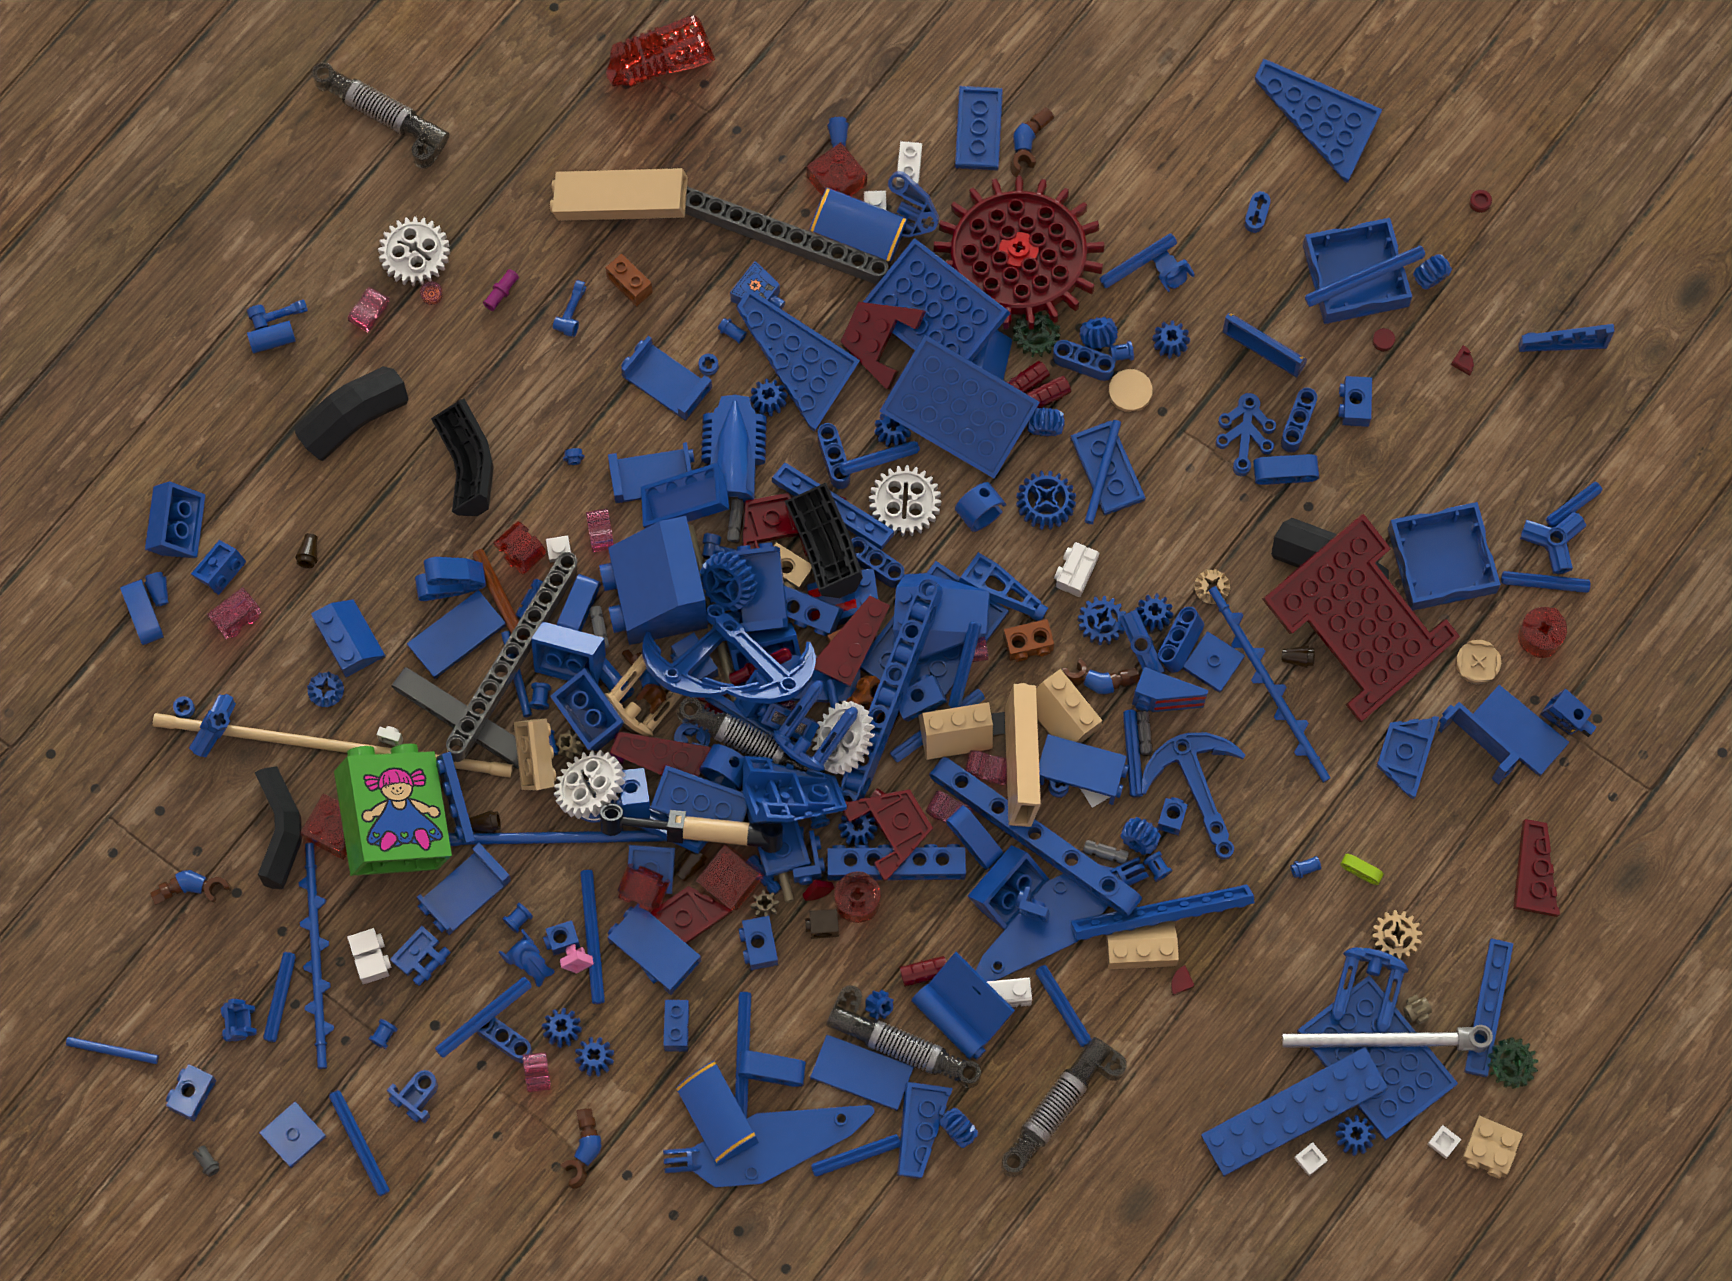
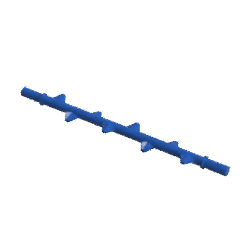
[1208,586,1331,783]
[299,843,334,1069]

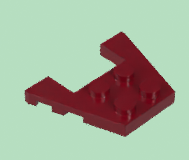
[840,302,926,389]
[742,493,808,556]
[842,789,933,882]

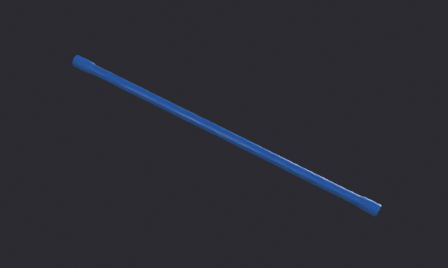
[448,827,804,846]

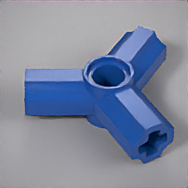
[1520,512,1587,575]
[189,694,236,758]

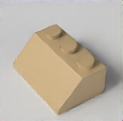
[1036,669,1102,743]
[918,702,993,760]
[514,719,556,790]
[1106,921,1179,969]

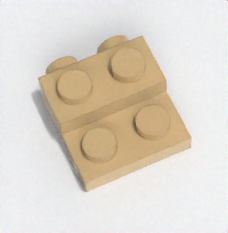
[1461,1115,1523,1179]

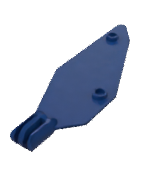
[976,857,1149,982]
[663,1105,874,1187]

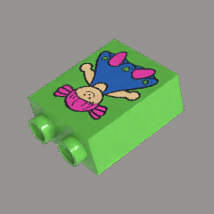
[334,744,452,876]

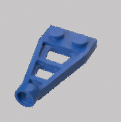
[958,552,1048,621]

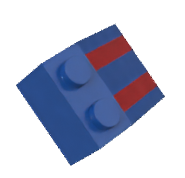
[807,568,878,628]
[1132,667,1209,712]

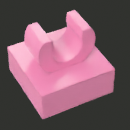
[560,944,594,973]

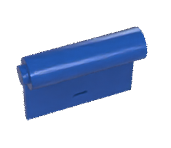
[911,952,1015,1060]

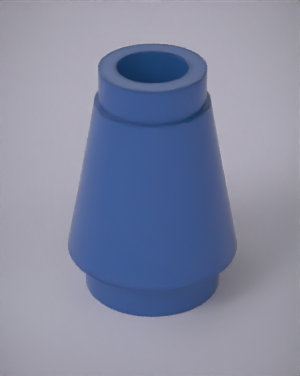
[827,117,849,150]
[144,572,169,607]

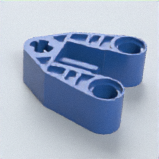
[888,171,939,237]
[415,557,486,601]

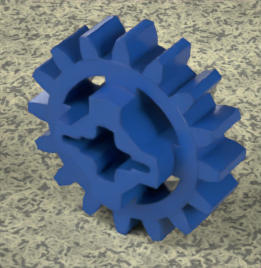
[1078,596,1126,645]

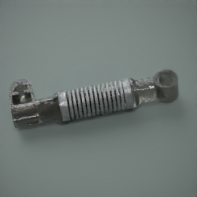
[312,62,450,168]
[677,697,826,773]
[826,985,981,1088]
[1001,1037,1127,1177]

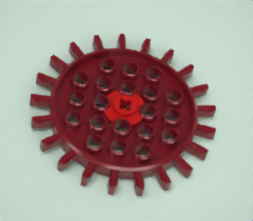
[934,176,1104,329]

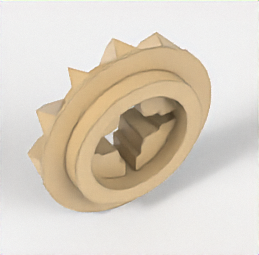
[1194,569,1230,604]

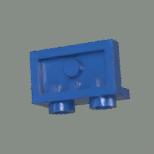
[191,540,246,595]
[1016,887,1049,923]

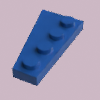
[436,752,475,844]
[897,1082,953,1179]

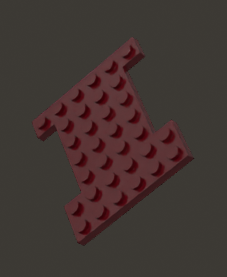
[1262,514,1460,722]

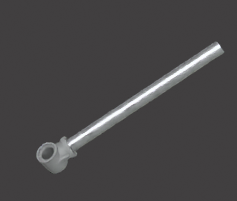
[1282,1025,1493,1053]

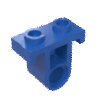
[387,1070,438,1124]

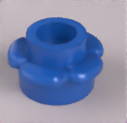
[563,448,585,465]

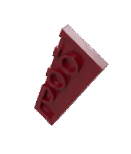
[814,596,890,687]
[610,732,711,777]
[1513,819,1560,917]

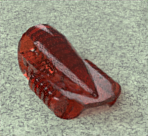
[606,16,716,87]

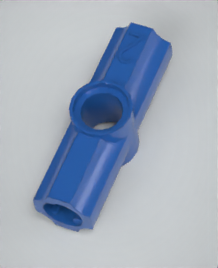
[1119,609,1165,673]

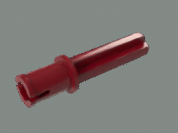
[729,648,792,686]

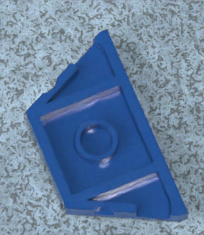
[1376,716,1439,799]

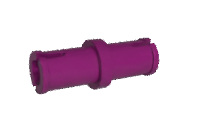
[483,269,519,311]

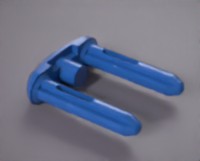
[774,680,858,771]
[1332,947,1408,1033]

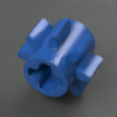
[865,990,894,1019]

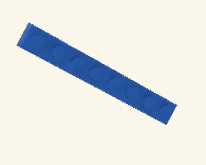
[1070,885,1254,940]

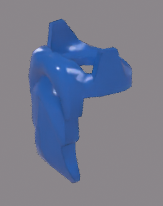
[1152,251,1195,293]
[498,929,555,987]

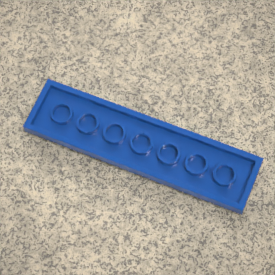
[1201,1047,1388,1177]

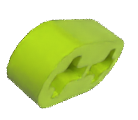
[1340,854,1384,885]

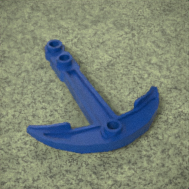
[706,604,816,704]
[642,609,743,698]
[1141,732,1245,860]

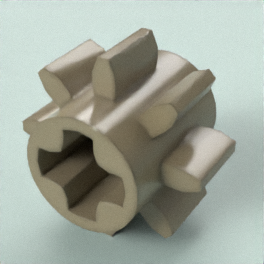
[556,730,585,760]
[751,890,779,917]
[1403,994,1432,1025]

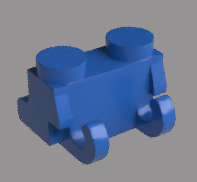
[221,999,257,1042]

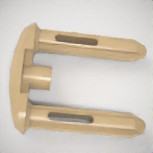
[604,654,682,737]

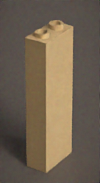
[550,168,688,221]
[1005,683,1041,827]

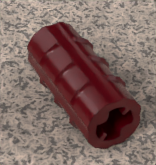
[1007,360,1050,393]
[1026,375,1071,409]
[899,956,946,987]

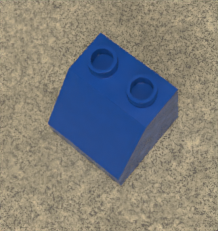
[599,516,708,645]

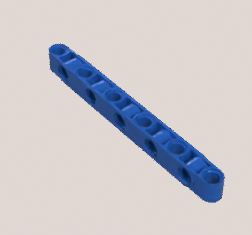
[840,579,943,801]
[929,757,1142,917]

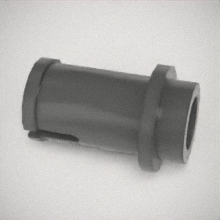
[193,1145,220,1177]

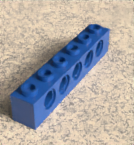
[727,580,844,636]
[828,844,966,881]

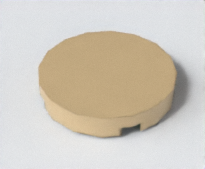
[1109,369,1152,412]
[1456,640,1502,685]

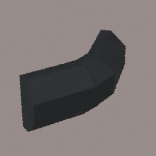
[294,366,409,461]
[431,398,494,516]
[785,483,863,598]
[1271,518,1389,580]
[254,766,302,889]

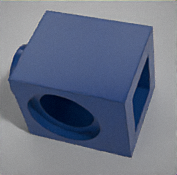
[1157,797,1188,836]
[543,920,580,955]

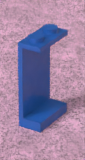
[621,336,712,421]
[608,442,694,503]
[731,543,789,633]
[1438,702,1520,785]
[1039,734,1129,805]
[417,843,511,935]
[608,903,701,995]

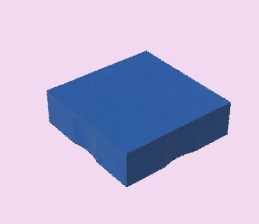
[1303,218,1412,324]
[1388,502,1500,611]

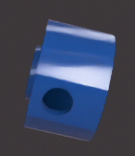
[955,482,1006,532]
[699,744,744,790]

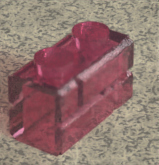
[207,587,261,639]

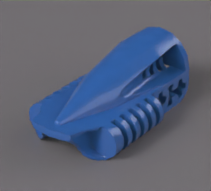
[701,395,767,503]

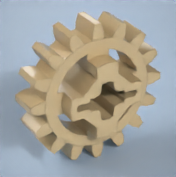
[1371,910,1422,959]

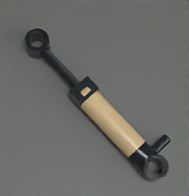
[600,804,783,853]

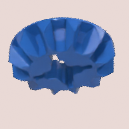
[307,671,344,707]
[674,721,710,746]

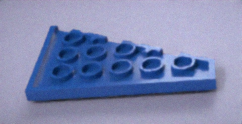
[1254,59,1382,183]
[736,289,860,431]

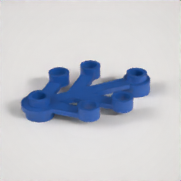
[1216,393,1276,476]

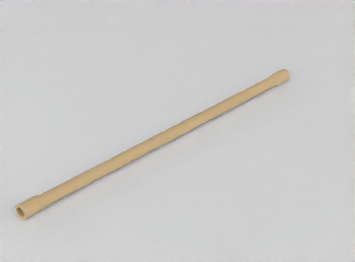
[153,713,513,778]

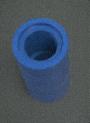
[247,320,296,354]

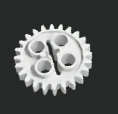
[378,217,450,286]
[869,465,941,537]
[812,701,875,775]
[554,750,625,819]

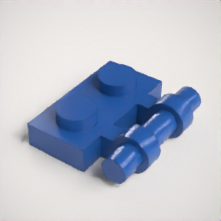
[390,926,451,986]

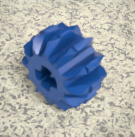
[1413,254,1452,289]
[1080,317,1118,350]
[1152,320,1190,359]
[750,378,787,417]
[1027,408,1065,437]
[874,413,911,447]
[1135,594,1174,632]
[838,812,877,846]
[1120,817,1161,855]
[542,1008,582,1048]
[575,1037,614,1077]
[940,1108,978,1148]
[1335,1115,1376,1156]

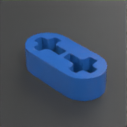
[1245,191,1271,233]

